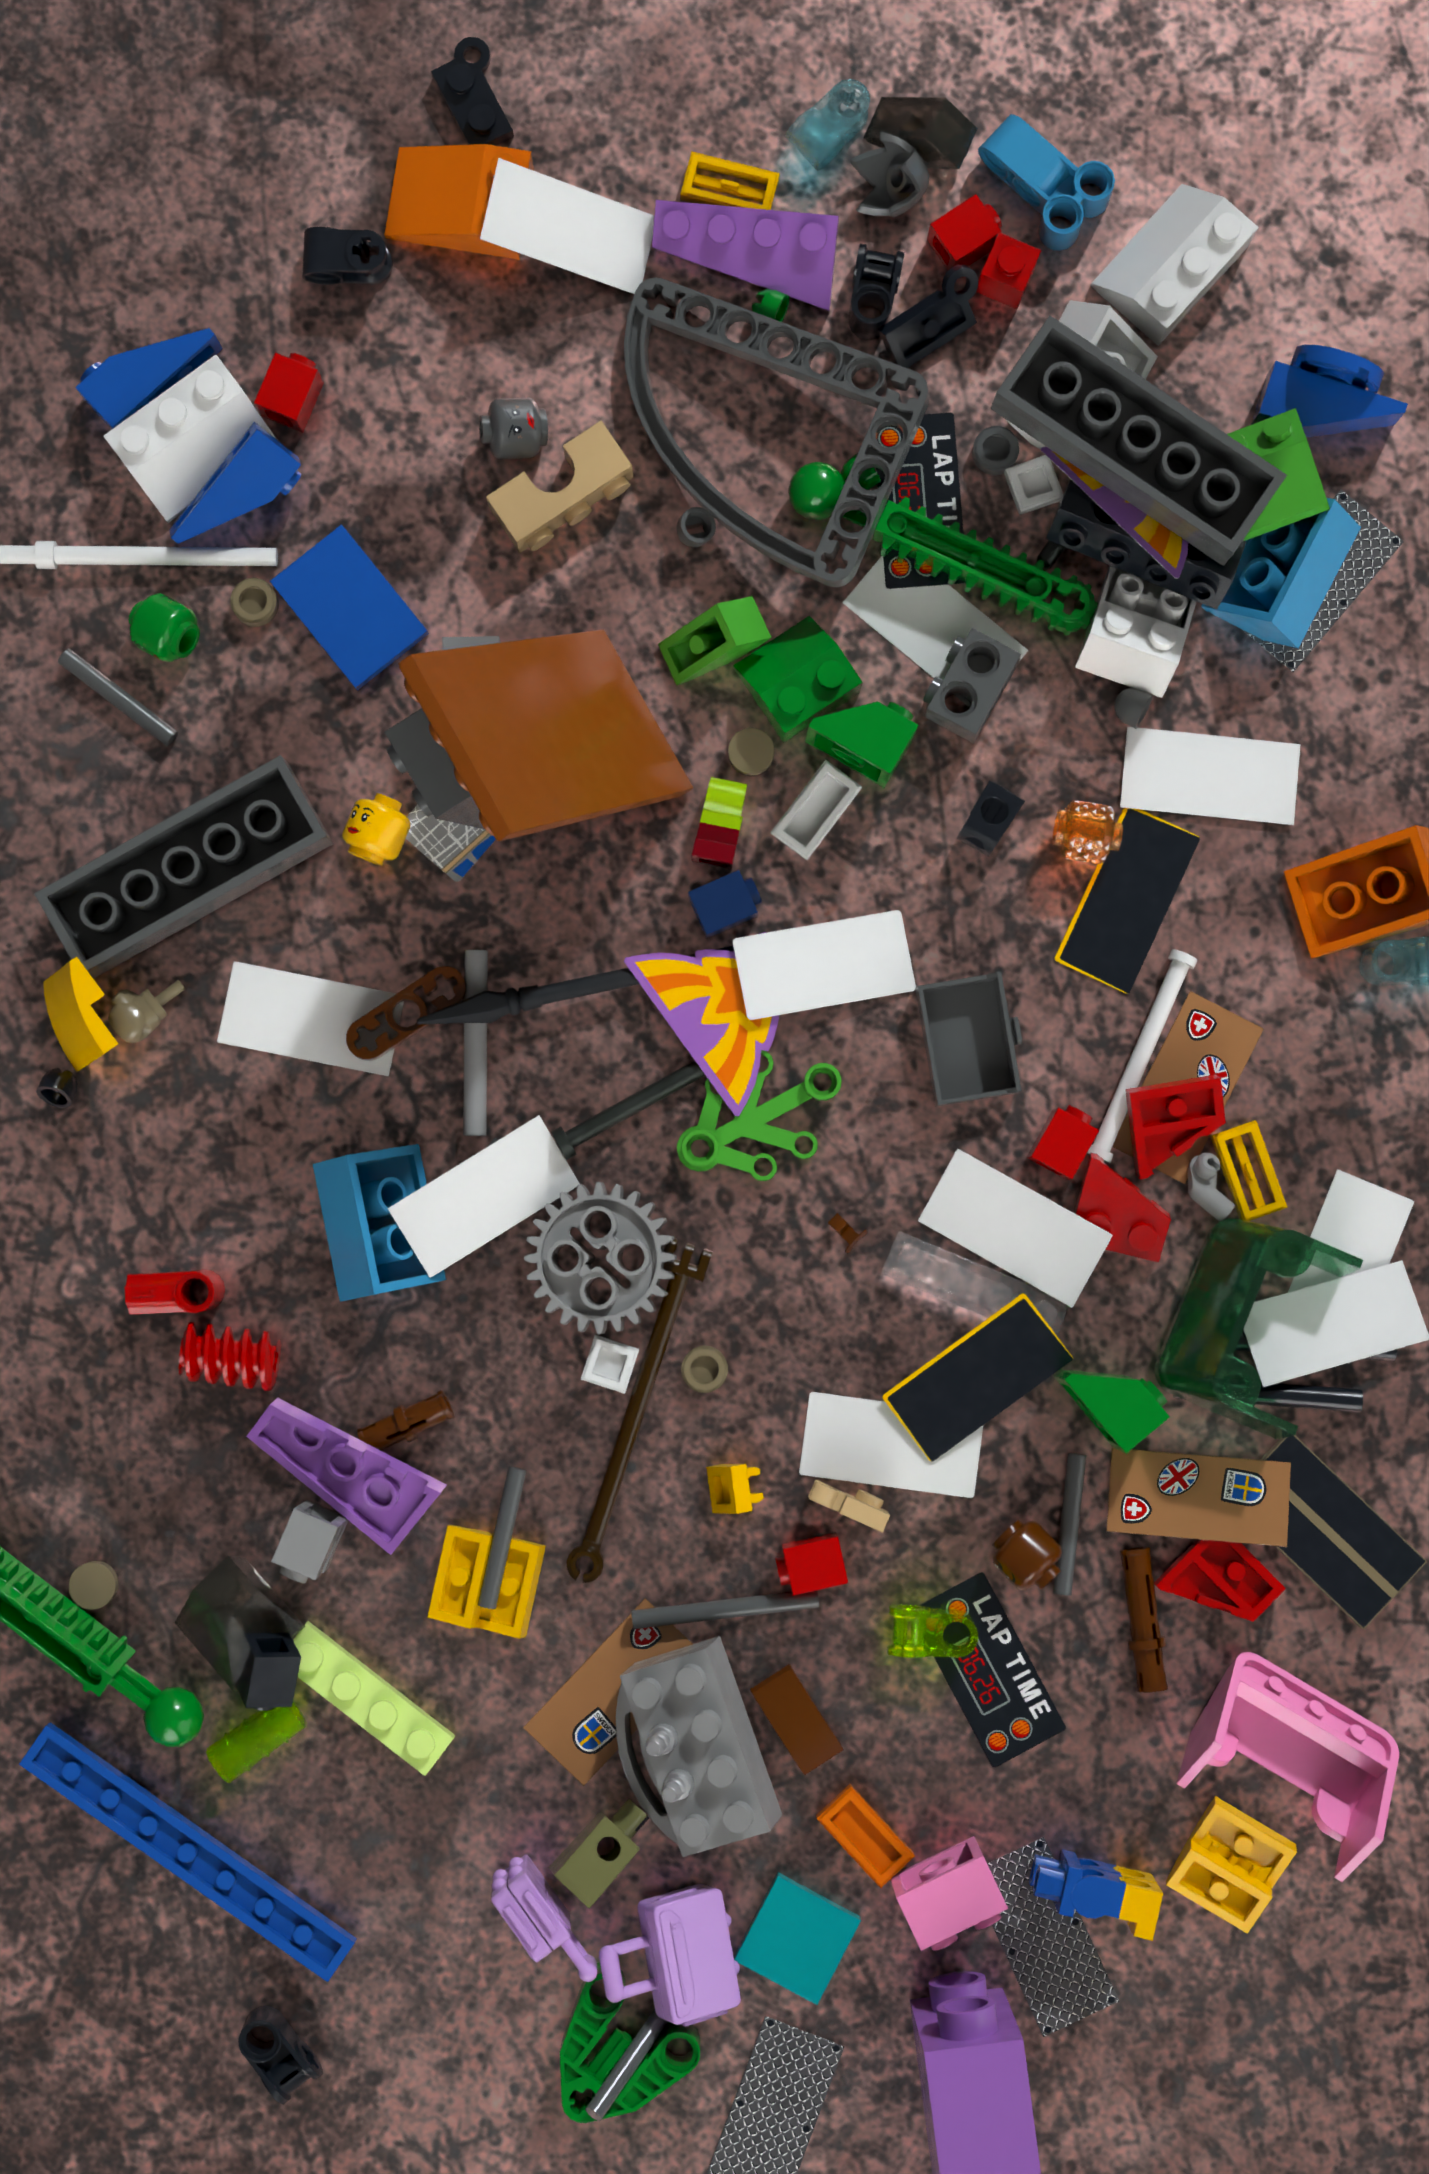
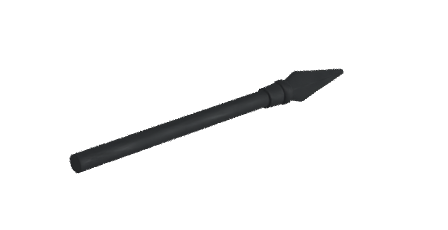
[417,946,734,1024]

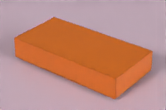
[816,1784,915,1888]

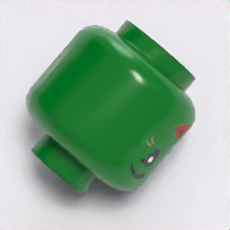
[129,593,200,662]

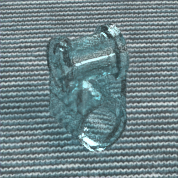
[785,79,870,171]
[1359,936,1429,986]

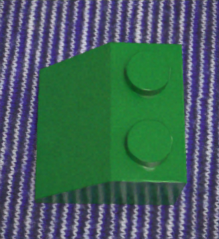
[733,615,863,743]
[805,701,919,788]
[1053,1369,1170,1454]

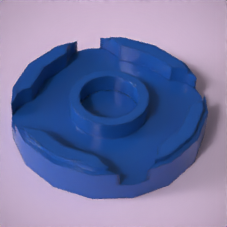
[1290,344,1384,393]

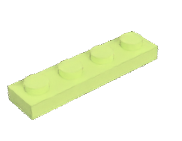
[293,1621,455,1776]

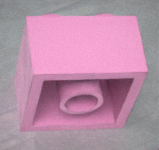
[891,1836,1008,1951]

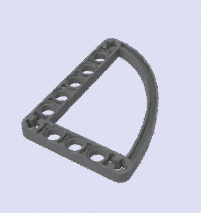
[624,277,930,587]

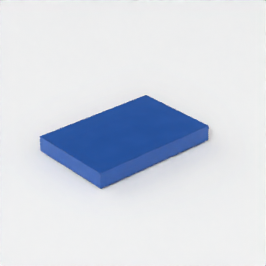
[270,524,429,691]

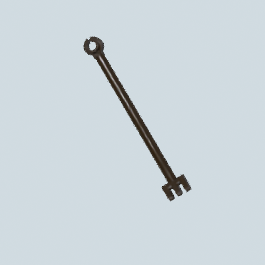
[566,1238,713,1583]

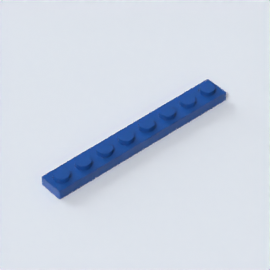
[19,1722,357,1982]

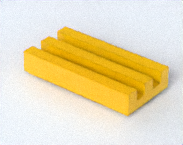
[680,151,780,210]
[1210,1120,1288,1223]

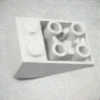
[1075,565,1196,698]

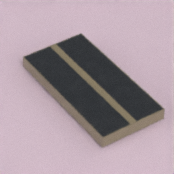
[1260,1431,1427,1630]

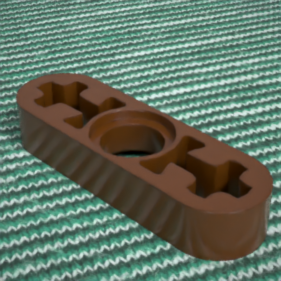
[346,966,466,1061]

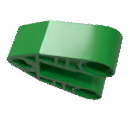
[560,1962,700,2123]

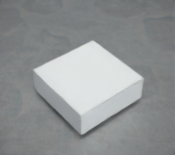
[1004,455,1063,516]
[581,1334,639,1394]

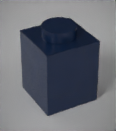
[688,870,762,939]

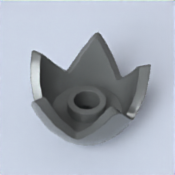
[850,131,929,217]

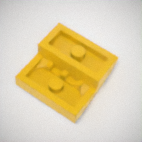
[43,956,118,1072]
[427,1525,546,1639]
[1166,1796,1297,1934]

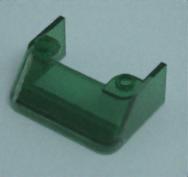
[1154,1218,1363,1440]

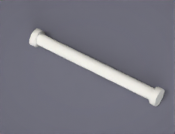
[1087,949,1197,1163]

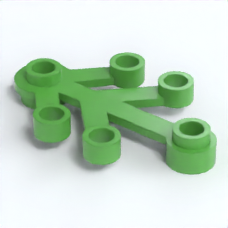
[677,1050,842,1181]

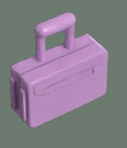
[491,1854,597,1982]
[599,1884,741,2027]

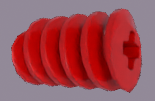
[178,1322,281,1391]

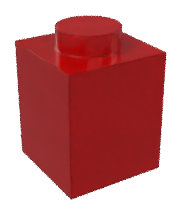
[927,194,1002,270]
[976,232,1042,310]
[254,352,324,433]
[1026,1105,1099,1180]
[775,1532,848,1596]

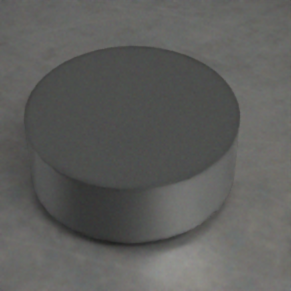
[972,426,1019,475]

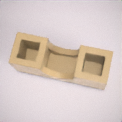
[486,420,633,553]

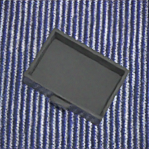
[915,971,1022,1107]

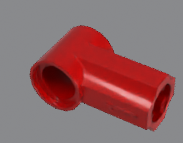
[125,1269,225,1315]

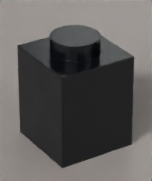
[234,1633,301,1711]

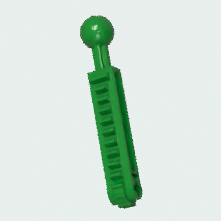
[788,462,1098,635]
[0,1547,204,1747]

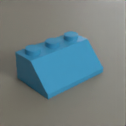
[1201,498,1361,649]
[313,1144,446,1302]

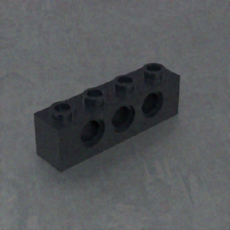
[1046,479,1246,609]

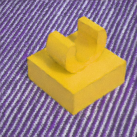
[706,1464,764,1514]

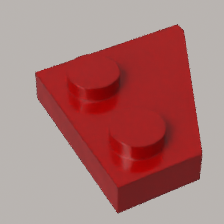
[1125,1074,1226,1180]
[1074,1152,1171,1262]
[1154,1539,1286,1622]

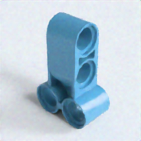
[978,114,1115,251]

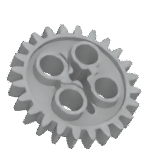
[524,1182,677,1334]

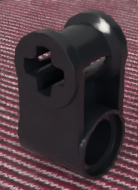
[302,227,393,285]
[849,244,905,340]
[238,2006,323,2105]

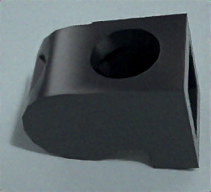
[957,780,1025,857]

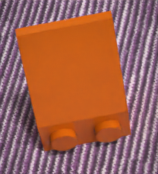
[384,144,534,260]
[1284,825,1429,959]

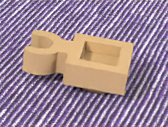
[808,1479,890,1533]

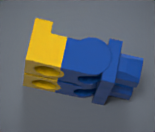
[1029,1849,1163,1941]

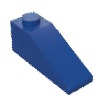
[75,328,223,429]
[1251,361,1408,438]
[170,422,301,544]

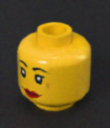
[342,793,411,866]

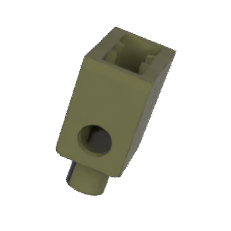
[548,1799,649,1909]

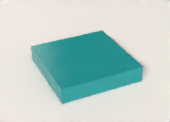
[734,1872,861,2005]

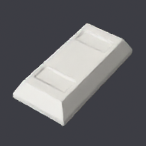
[770,760,862,860]

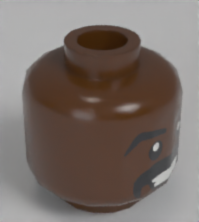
[992,1520,1062,1591]

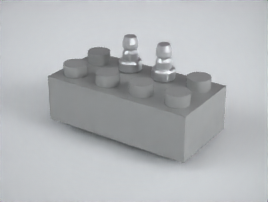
[616,1636,783,1857]

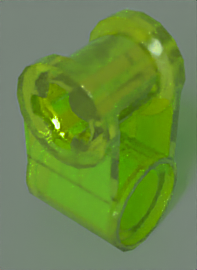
[887,1605,978,1658]

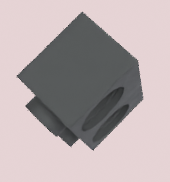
[923,628,1021,744]

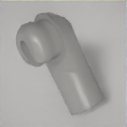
[1187,1152,1235,1222]

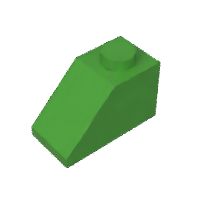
[658,596,772,686]

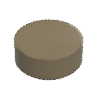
[230,578,279,627]
[728,728,774,776]
[681,1346,728,1393]
[68,1561,119,1610]

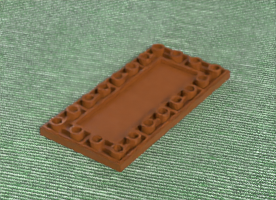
[398,629,693,842]

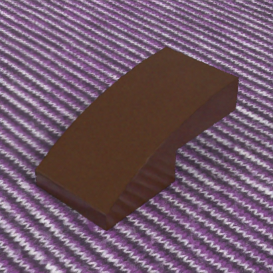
[750,1664,844,1775]

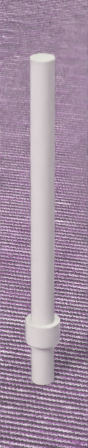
[0,541,278,569]

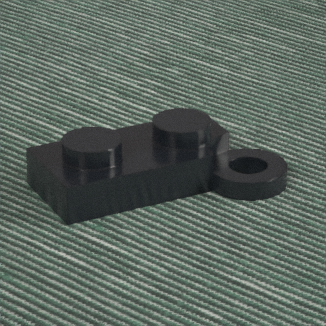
[431,37,514,146]
[878,265,979,368]

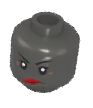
[479,397,548,459]

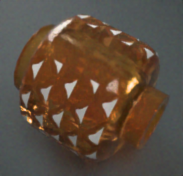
[1052,800,1123,864]

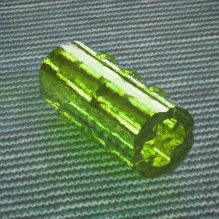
[206,1701,307,1784]

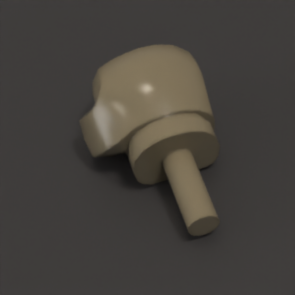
[108,980,185,1043]

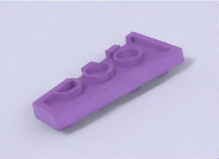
[652,200,839,312]
[246,1397,447,1555]

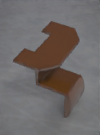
[828,1213,868,1254]

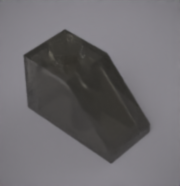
[863,97,978,169]

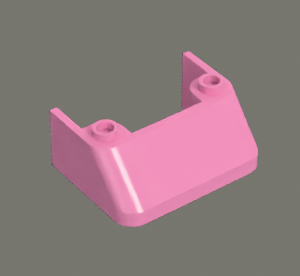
[1176,1652,1399,1882]

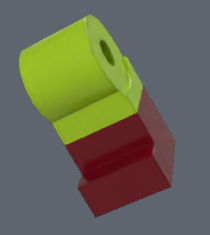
[691,777,747,870]

